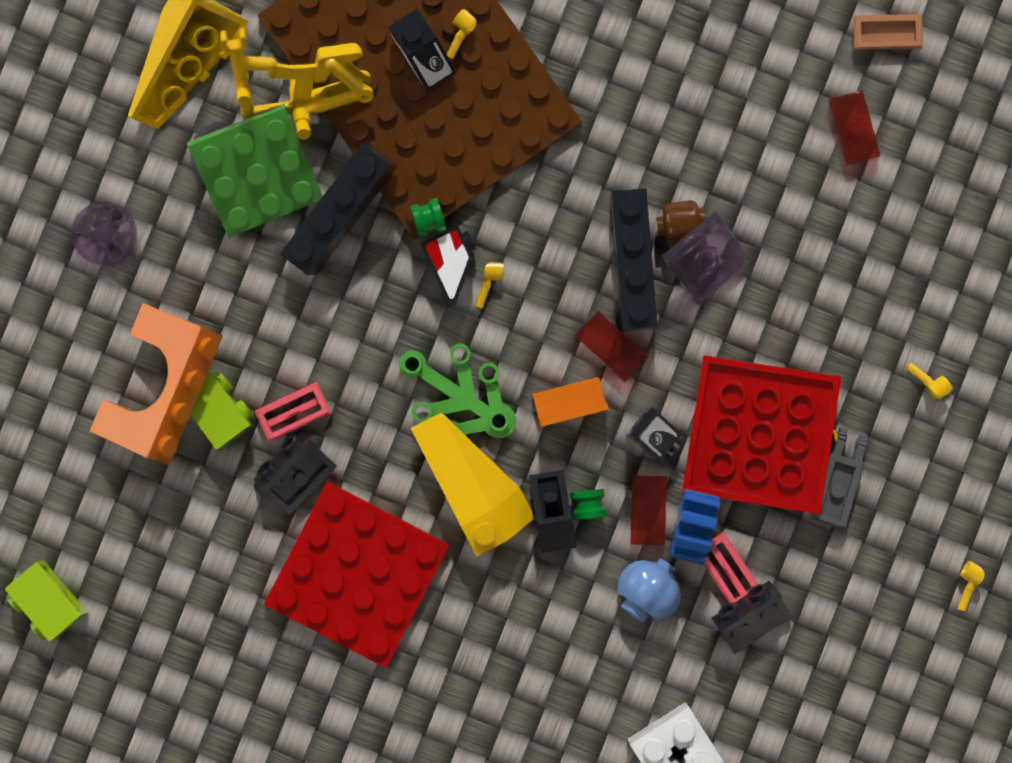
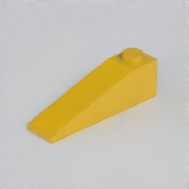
[128,0,249,129]
[411,412,535,556]

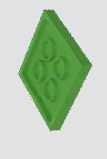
[187,104,323,238]

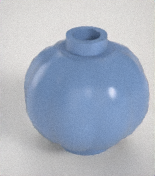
[618,558,681,623]

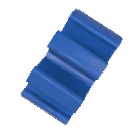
[669,489,720,565]

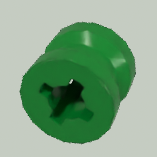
[410,198,446,239]
[570,489,607,520]

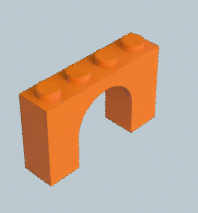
[90,303,223,465]

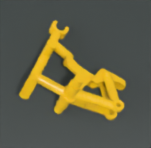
[220,28,374,140]

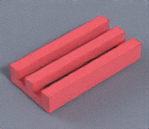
[254,382,332,442]
[704,532,758,603]

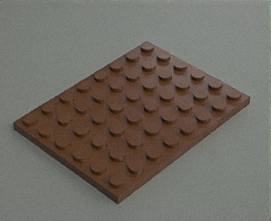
[258,0,582,240]

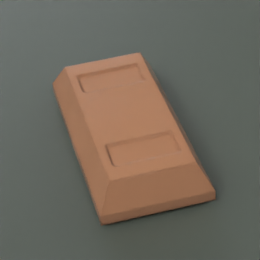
[853,14,923,50]

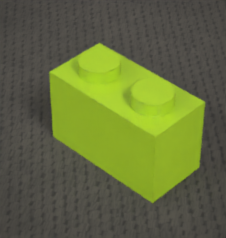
[191,369,254,450]
[5,560,88,642]

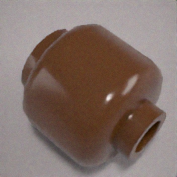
[656,200,707,247]

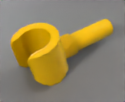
[446,9,476,59]
[475,262,504,308]
[906,363,953,399]
[958,561,984,612]

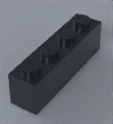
[280,143,398,275]
[610,188,658,332]

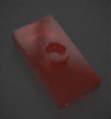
[828,90,881,166]
[575,311,648,382]
[630,475,667,545]

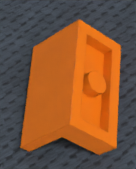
[532,377,609,427]

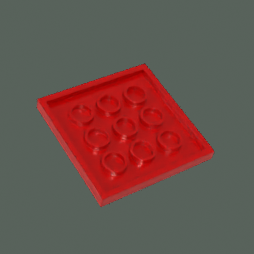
[682,355,842,514]
[263,481,450,668]

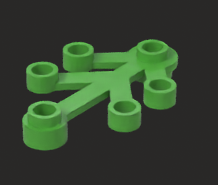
[399,344,516,438]

